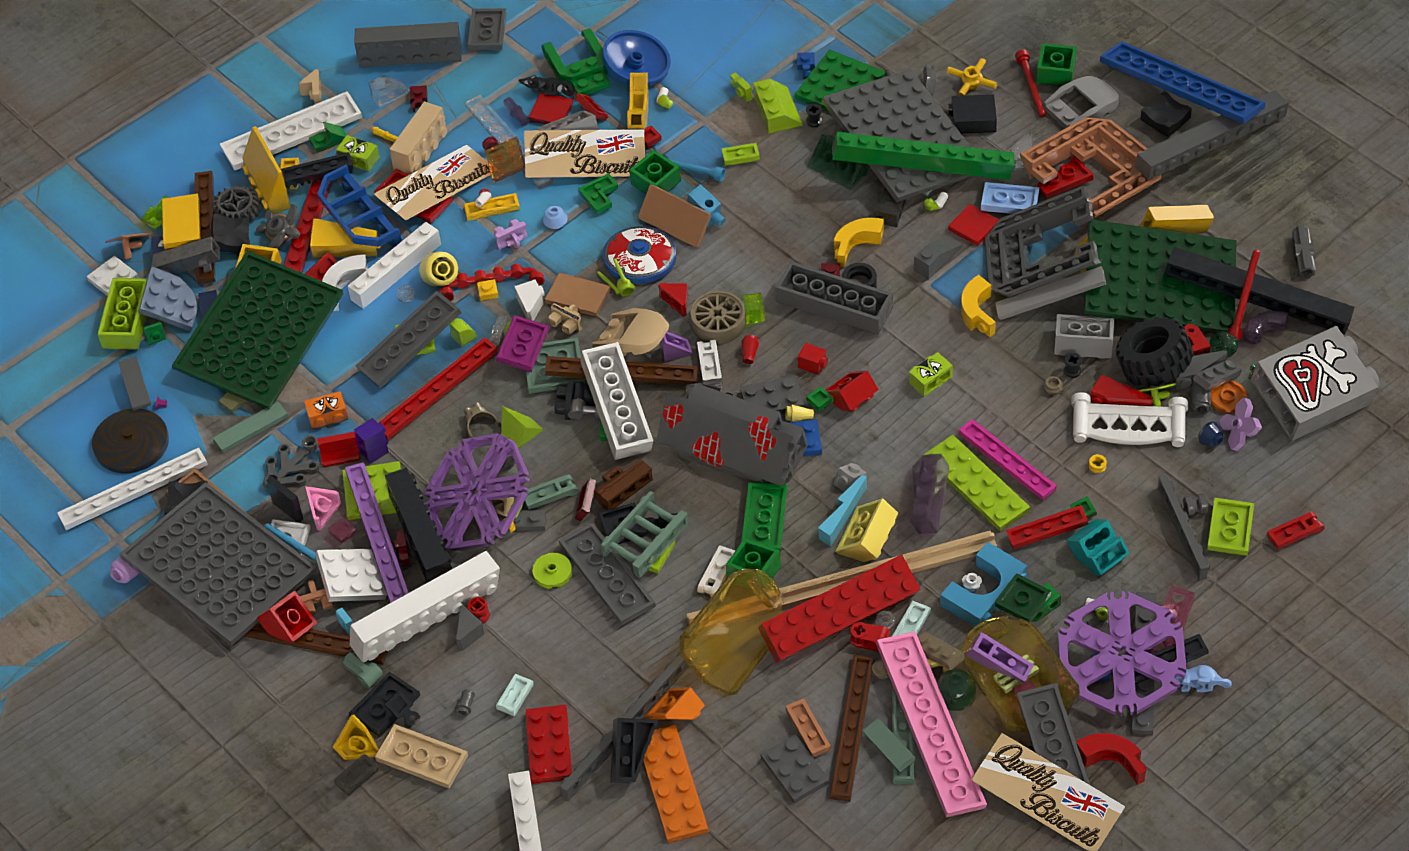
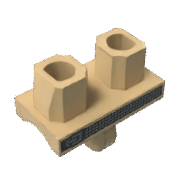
[548,303,582,335]

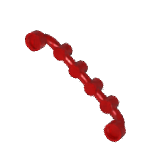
[439,264,545,301]

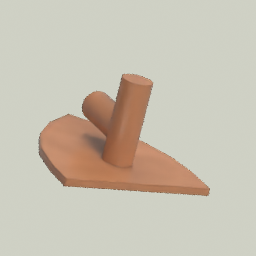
[105,234,151,259]

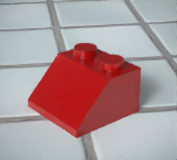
[825,370,879,412]
[257,591,317,643]

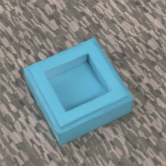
[336,607,353,635]

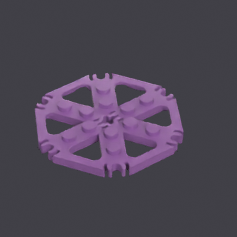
[423,433,530,551]
[1058,591,1186,716]

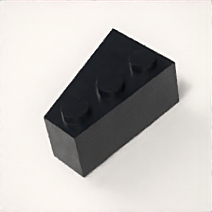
[610,718,659,784]

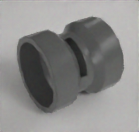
[1183,493,1208,516]

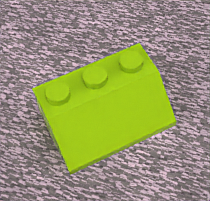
[753,79,802,134]

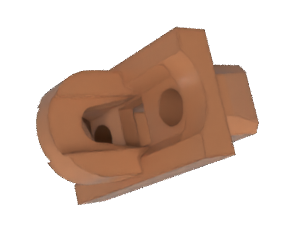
[299,580,334,614]

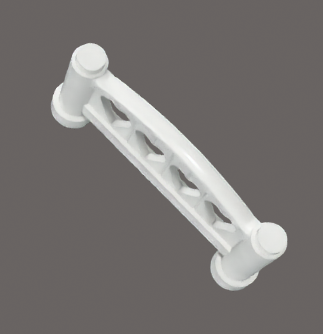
[1071,392,1188,447]

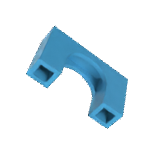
[940,542,1028,630]

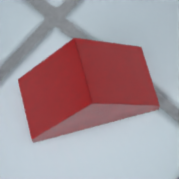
[658,283,688,317]

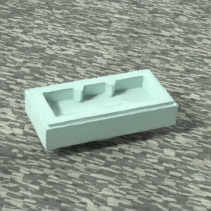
[496,674,534,716]

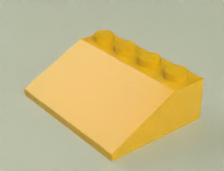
[242,126,290,215]

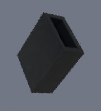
[948,94,997,134]

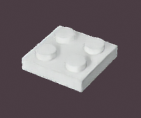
[87,256,139,296]

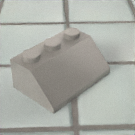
[536,110,599,130]
[1054,314,1114,359]

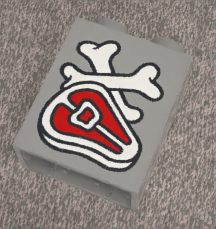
[1251,326,1379,441]

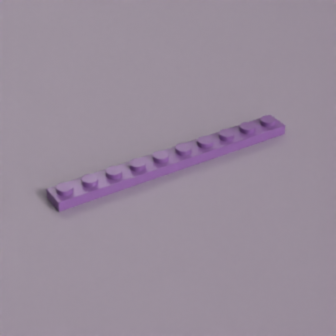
[345,462,408,603]

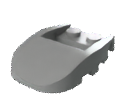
[1043,76,1119,128]

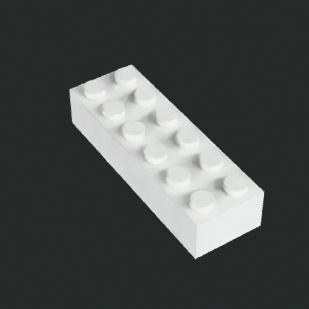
[580,342,653,460]

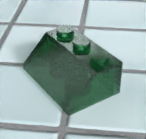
[807,134,870,190]

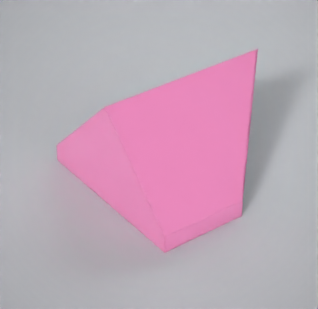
[305,486,341,532]

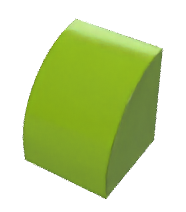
[449,319,477,347]

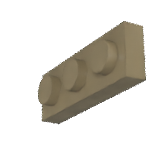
[918,631,966,670]

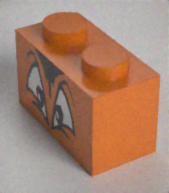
[304,391,349,429]

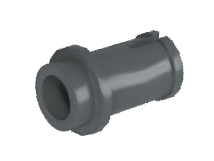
[455,689,475,717]

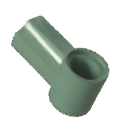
[342,652,384,689]

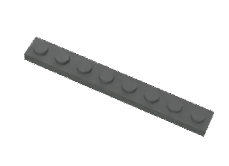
[1132,592,1157,735]

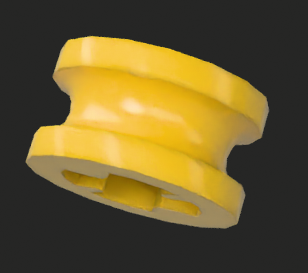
[1089,454,1107,473]

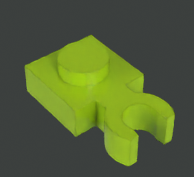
[729,72,752,102]

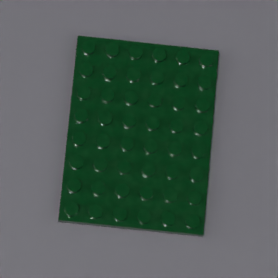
[1084,220,1237,335]
[172,250,344,409]

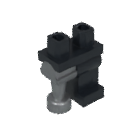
[554,381,600,420]

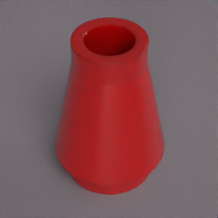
[741,335,760,364]

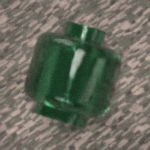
[1210,331,1238,358]

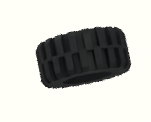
[1116,317,1193,387]

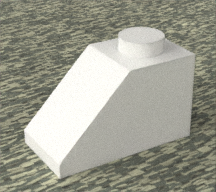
[515,280,545,321]

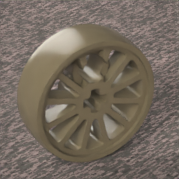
[690,291,746,344]

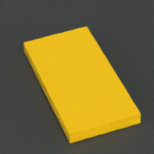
[162,193,201,249]

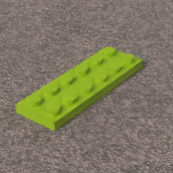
[923,435,1030,532]

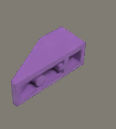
[965,632,1034,683]

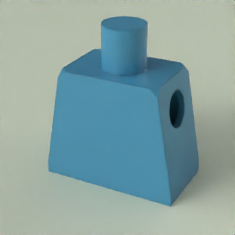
[687,184,726,228]

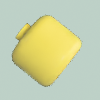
[419,251,458,287]

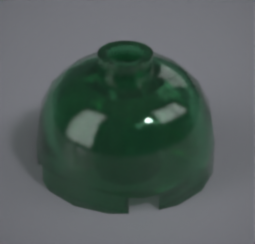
[937,669,976,711]

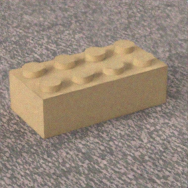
[389,101,447,175]

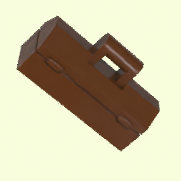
[593,459,653,510]

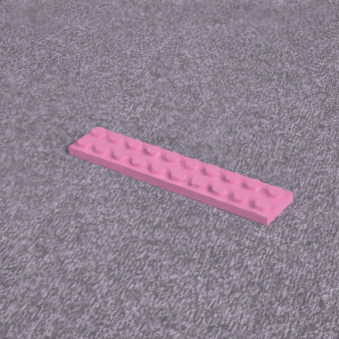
[876,632,987,818]

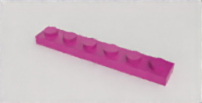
[959,419,1057,501]

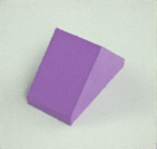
[659,332,692,362]

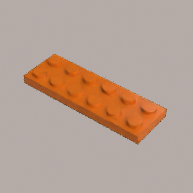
[643,724,709,843]

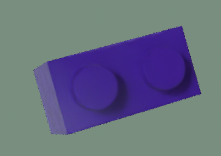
[354,418,389,464]

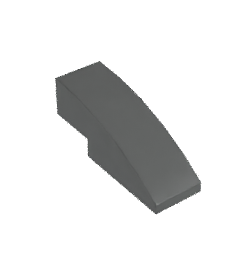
[118,356,151,411]

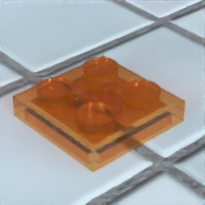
[485,136,525,183]

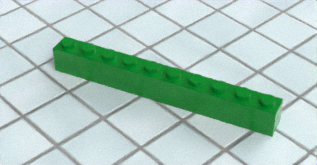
[832,132,1015,180]

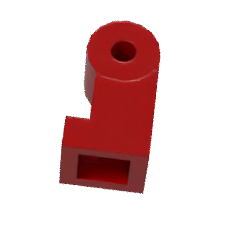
[1184,324,1211,356]

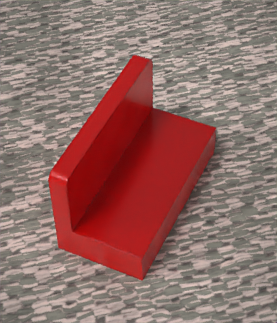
[317,432,360,467]

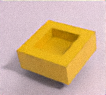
[477,279,499,301]

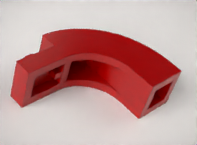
[1076,733,1146,785]

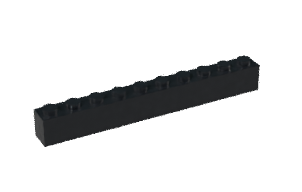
[1164,247,1355,335]

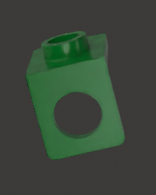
[143,322,166,345]

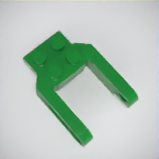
[541,28,611,95]

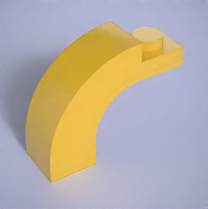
[627,73,649,129]
[834,218,884,268]
[961,274,996,337]

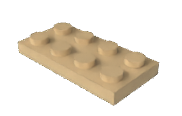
[375,724,468,789]

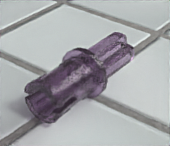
[503,97,530,126]

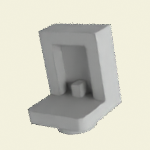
[833,463,867,492]

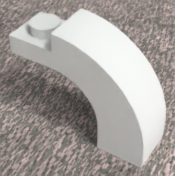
[322,255,368,311]

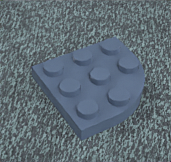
[138,267,197,331]

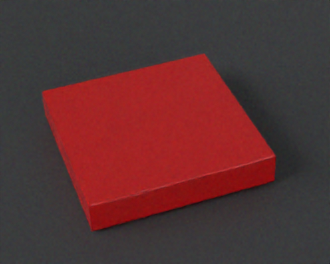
[528,93,574,125]
[948,204,999,246]

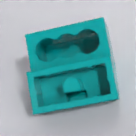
[1066,519,1130,575]

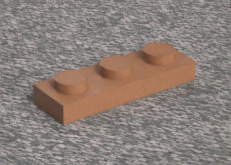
[785,698,831,758]

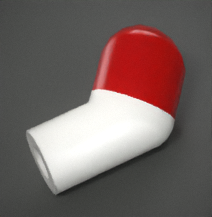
[475,189,492,207]

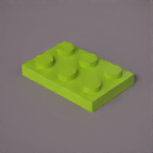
[1207,498,1254,556]

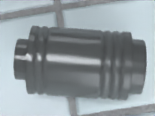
[1192,381,1211,414]

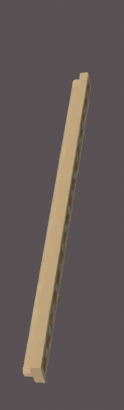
[686,531,997,634]

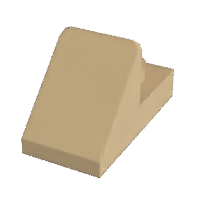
[298,69,322,104]

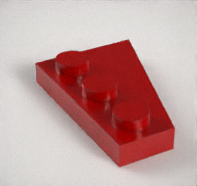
[1037,155,1094,199]

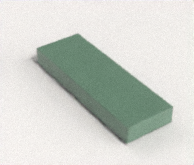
[863,718,916,772]

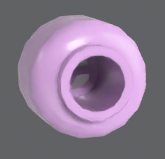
[110,557,139,583]

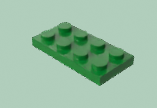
[741,482,788,553]

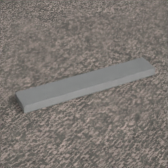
[995,266,1106,320]

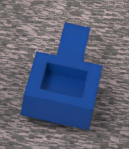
[797,52,815,79]

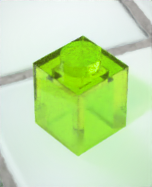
[743,292,765,324]

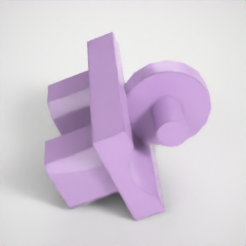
[494,219,528,250]

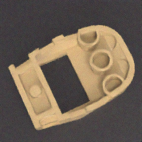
[592,308,669,356]

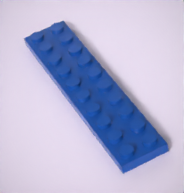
[1100,41,1265,124]

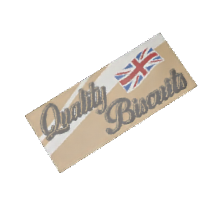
[524,130,645,178]
[374,145,498,220]
[971,733,1125,851]

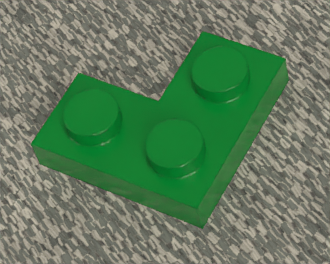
[578,173,618,215]

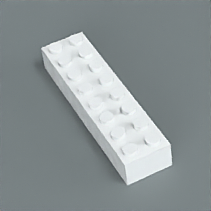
[350,551,500,663]

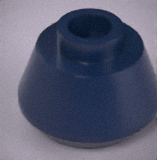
[1198,422,1224,447]

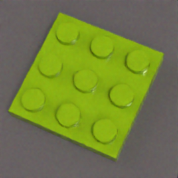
[343,461,401,520]

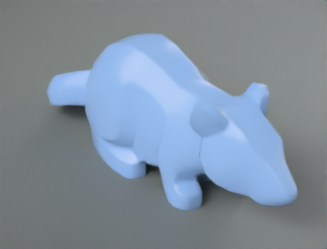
[1175,665,1232,692]

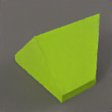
[501,406,543,448]

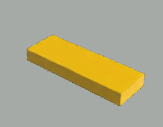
[464,193,520,221]

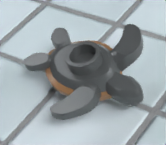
[256,204,300,248]

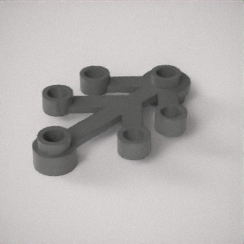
[263,435,319,491]

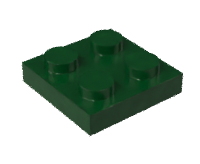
[995,573,1051,624]

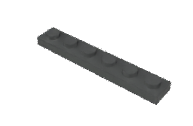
[1157,474,1210,581]

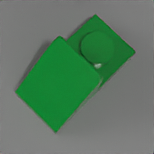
[309,122,346,153]

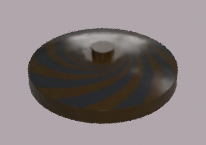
[92,409,169,473]

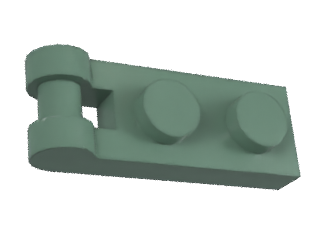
[524,475,579,511]

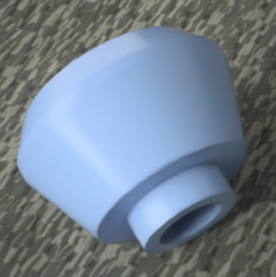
[543,206,567,229]

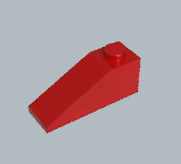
[1090,375,1153,406]

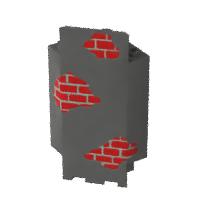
[656,383,808,486]

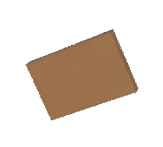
[545,272,610,317]

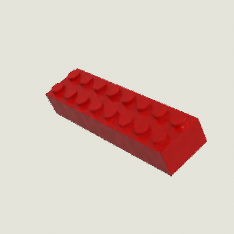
[758,554,921,664]

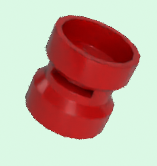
[468,597,490,624]

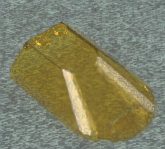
[680,569,784,695]
[962,616,1080,733]

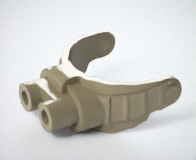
[463,402,501,438]

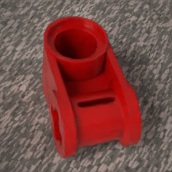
[850,622,890,652]

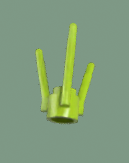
[597,259,635,297]

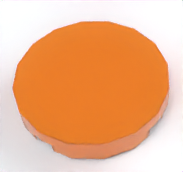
[1211,381,1247,414]

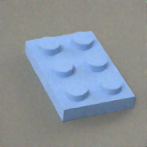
[981,182,1039,214]

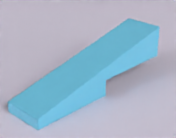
[818,474,867,547]

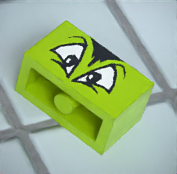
[336,135,380,172]
[909,352,953,397]

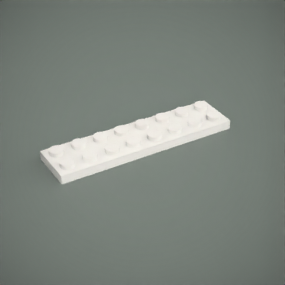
[220,91,363,171]

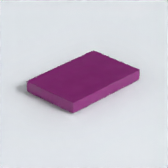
[496,315,550,372]

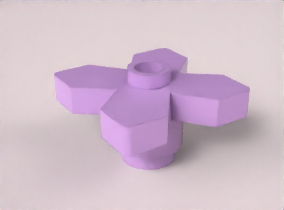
[1219,397,1262,451]

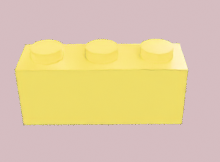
[835,498,898,562]

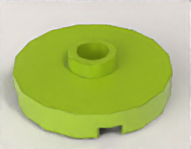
[532,553,572,589]

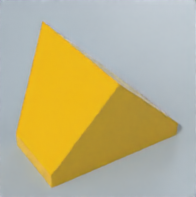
[333,715,379,760]

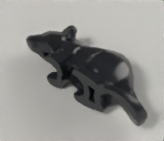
[518,75,574,96]

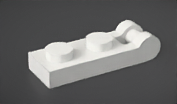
[697,340,722,385]
[697,545,735,598]

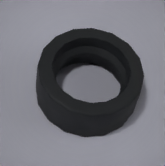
[842,263,877,288]

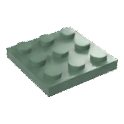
[526,338,585,394]

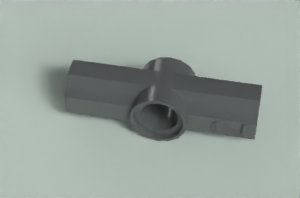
[1292,225,1315,278]

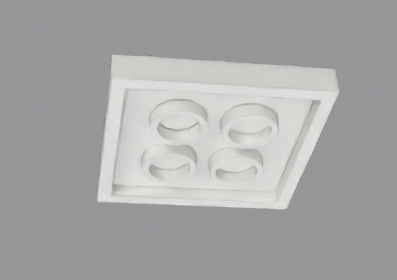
[315,549,387,602]

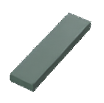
[213,402,289,454]

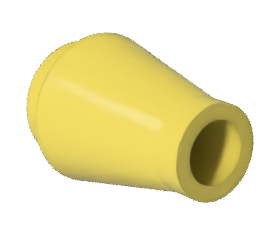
[785,404,814,422]

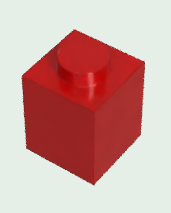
[798,343,828,375]

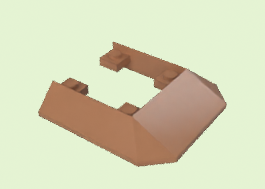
[1020,117,1161,218]

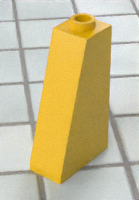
[1140,205,1214,234]
[310,219,382,258]

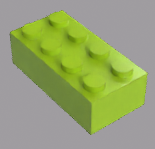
[98,278,147,350]

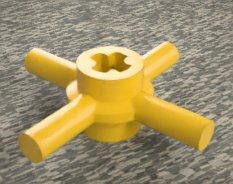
[947,58,997,96]

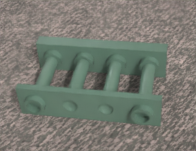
[601,491,689,578]

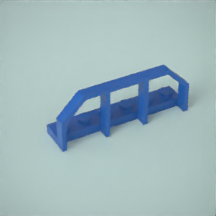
[317,165,402,247]

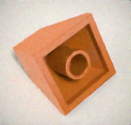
[644,687,705,720]

